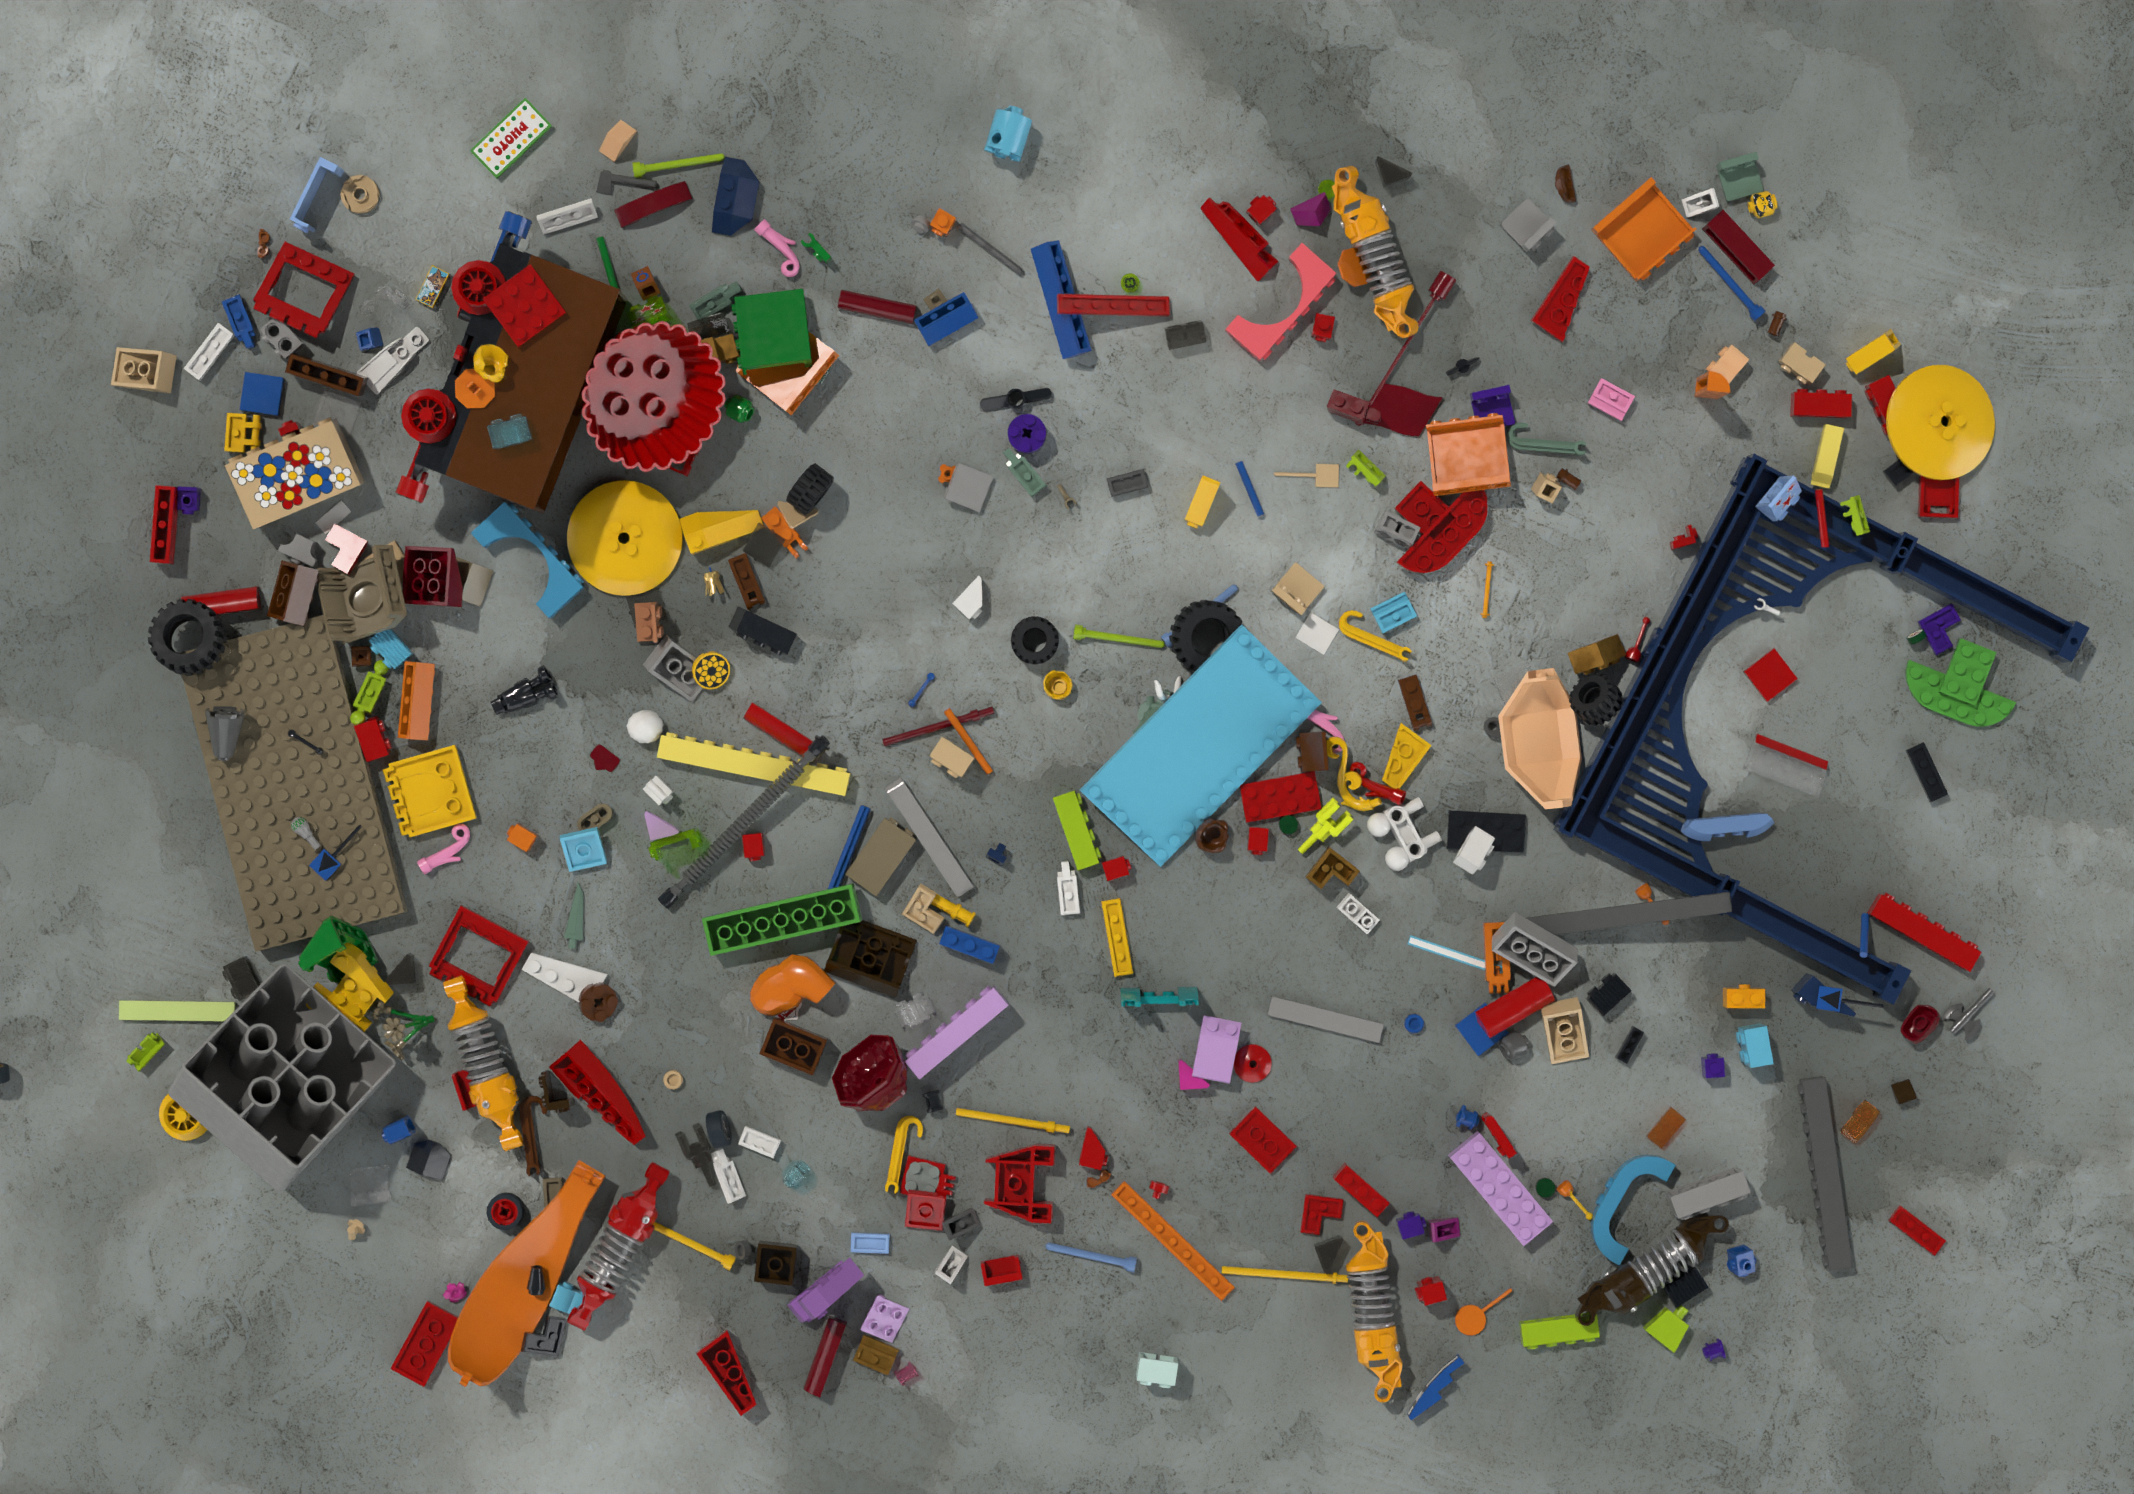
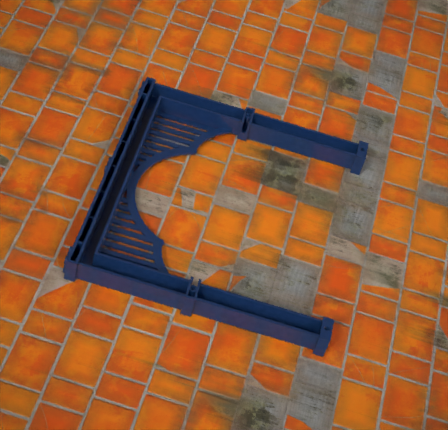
[1553,454,2089,1005]

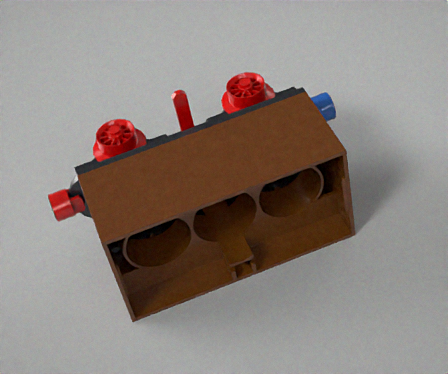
[395,211,627,514]

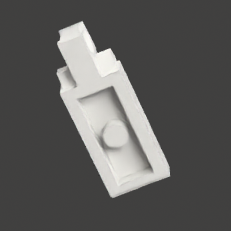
[1057,861,1080,915]
[711,1149,745,1204]

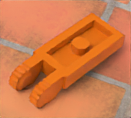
[761,506,809,559]

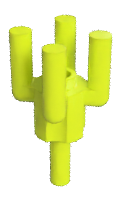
[1298,797,1354,854]

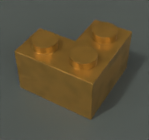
[701,334,740,365]
[1567,634,1626,675]
[1305,847,1360,889]

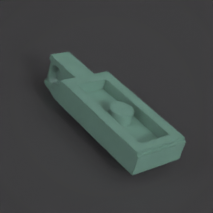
[689,282,742,322]
[1003,448,1047,497]

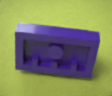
[1470,385,1515,426]

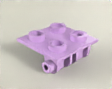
[860,1294,909,1343]

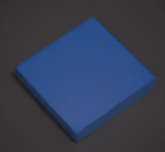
[240,372,284,416]
[1455,1002,1508,1056]

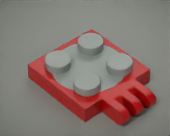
[899,1155,956,1195]

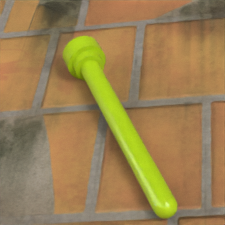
[632,153,725,178]
[1073,624,1165,648]

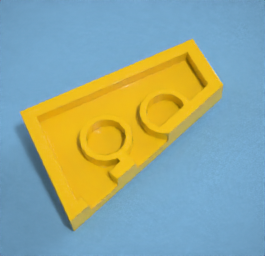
[1382,723,1432,789]

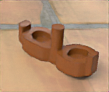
[257,229,270,258]

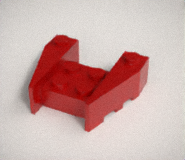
[984,1143,1056,1224]

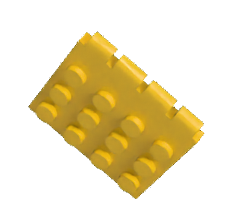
[383,745,477,837]

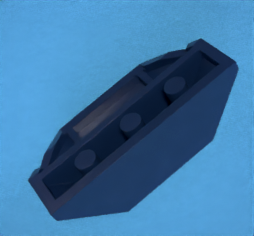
[712,157,759,236]

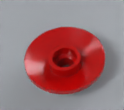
[1233,1044,1272,1083]

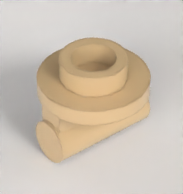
[347,1219,365,1240]

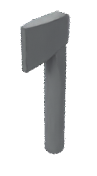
[596,170,657,194]

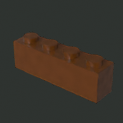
[285,353,368,396]

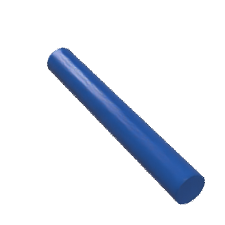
[1235,461,1264,517]
[1860,913,1869,958]

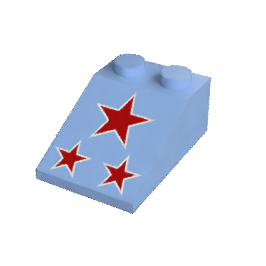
[1755,475,1801,521]

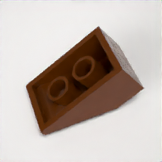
[1296,731,1329,772]

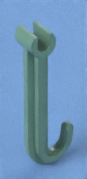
[1507,423,1586,456]

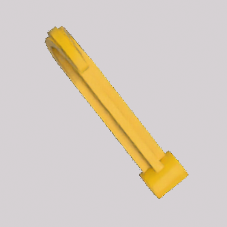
[1339,610,1412,662]
[885,1116,923,1194]

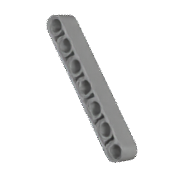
[885,777,974,897]

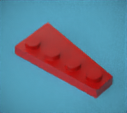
[1531,256,1590,342]

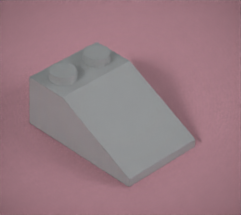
[643,635,703,702]

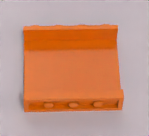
[735,332,839,415]

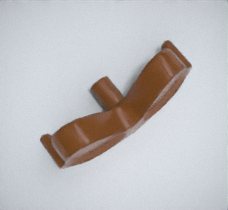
[1087,1169,1111,1188]

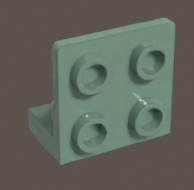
[1716,152,1763,202]

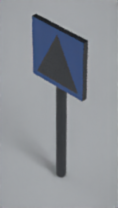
[309,825,362,881]
[1816,986,1884,1012]

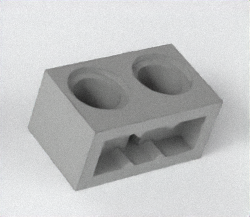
[260,318,305,360]
[1374,511,1421,549]

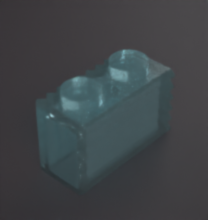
[487,414,533,450]

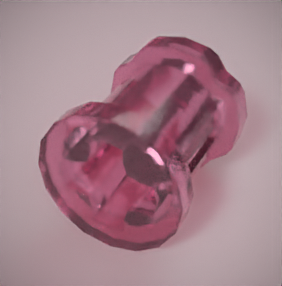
[894,1361,919,1386]

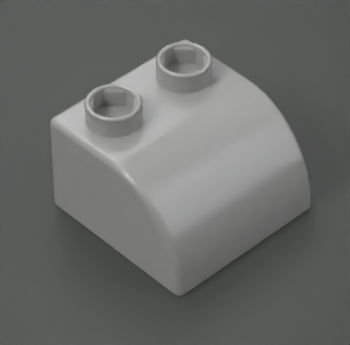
[168,964,396,1192]

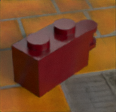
[1327,389,1382,425]

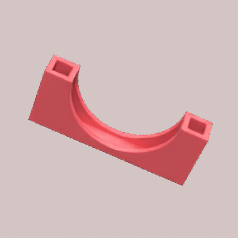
[1225,243,1336,361]

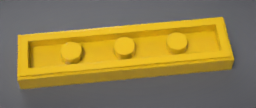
[1101,898,1133,977]

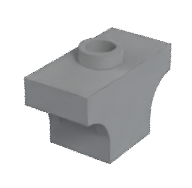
[278,534,320,568]

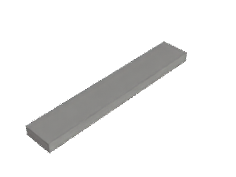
[1267,996,1384,1043]

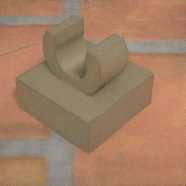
[923,288,947,310]

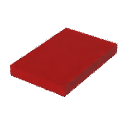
[1229,1106,1297,1174]

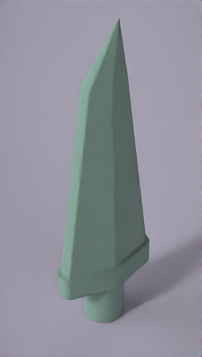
[564,883,584,949]

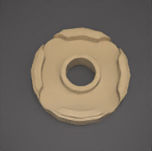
[340,175,380,214]

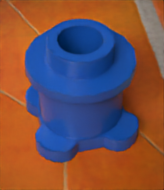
[1456,1105,1480,1130]

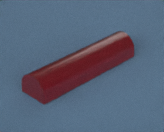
[838,290,917,325]

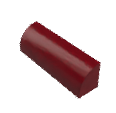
[1702,210,1775,285]
[803,1316,847,1398]

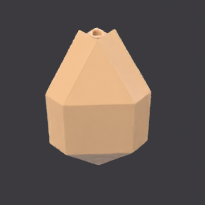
[1498,668,1582,809]

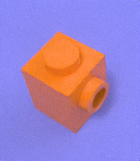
[930,208,956,237]

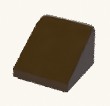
[1891,1079,1917,1104]

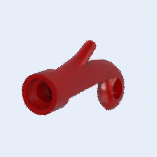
[1350,762,1406,805]

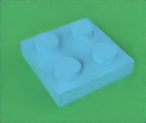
[560,827,607,872]

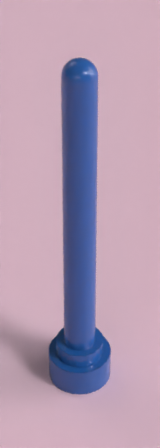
[1698,246,1766,321]

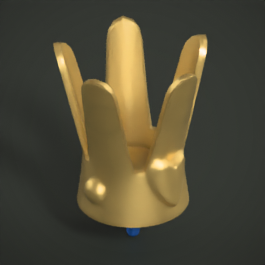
[703,567,725,596]

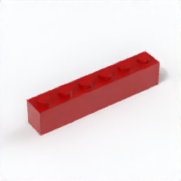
[1867,893,1982,972]

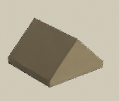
[457,557,494,606]

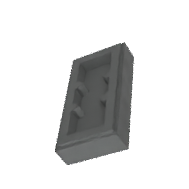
[1106,469,1148,497]

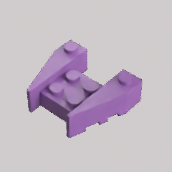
[787,1257,864,1323]

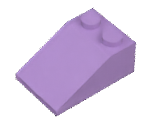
[1192,1015,1241,1084]

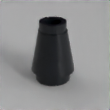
[527,1265,546,1295]

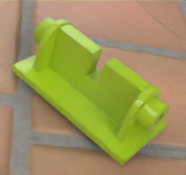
[126,1032,165,1072]

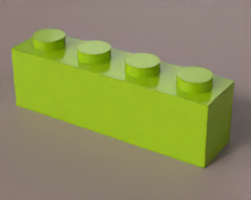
[1053,790,1102,870]
[1519,1313,1600,1349]

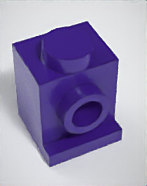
[177,486,201,515]

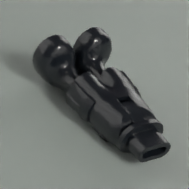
[490,665,558,715]

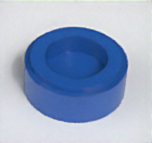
[1404,1014,1424,1033]

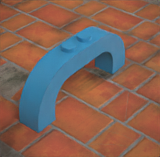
[1591,1154,1676,1266]

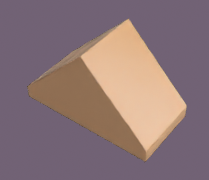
[599,120,637,162]

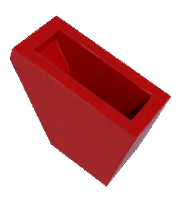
[1079,1126,1108,1170]

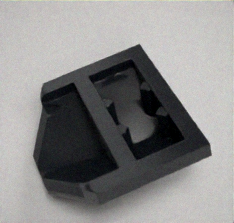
[406,1140,451,1180]

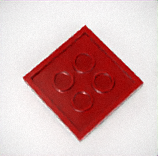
[483,264,566,348]

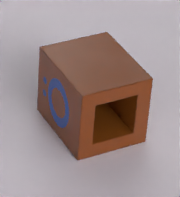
[631,266,661,301]

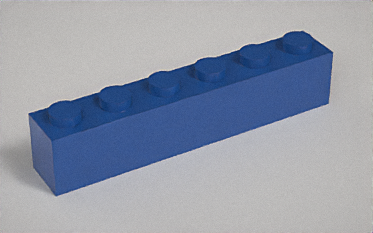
[1031,240,1092,359]

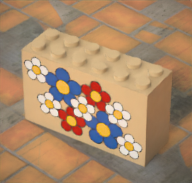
[225,417,365,529]

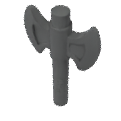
[1942,988,1995,1040]

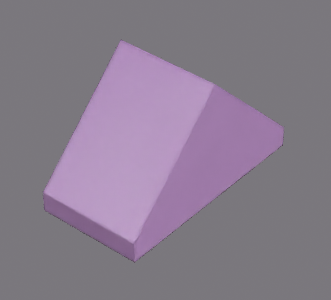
[644,811,681,841]

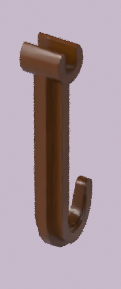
[520,1096,547,1176]

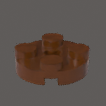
[579,982,618,1022]

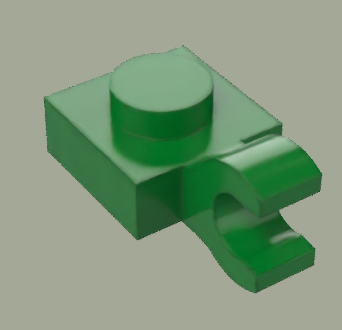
[801,233,832,264]

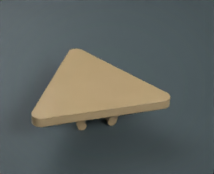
[777,501,819,529]

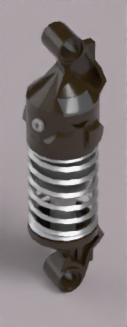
[1575,1212,1729,1326]

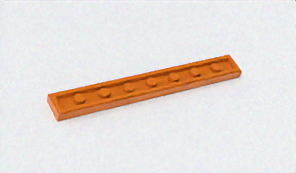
[1111,1181,1235,1301]

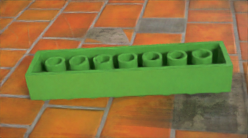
[702,883,862,956]

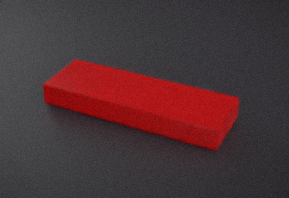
[1888,1205,1946,1256]

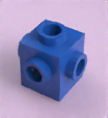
[1727,1244,1756,1277]

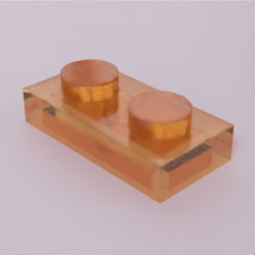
[1646,1107,1686,1149]

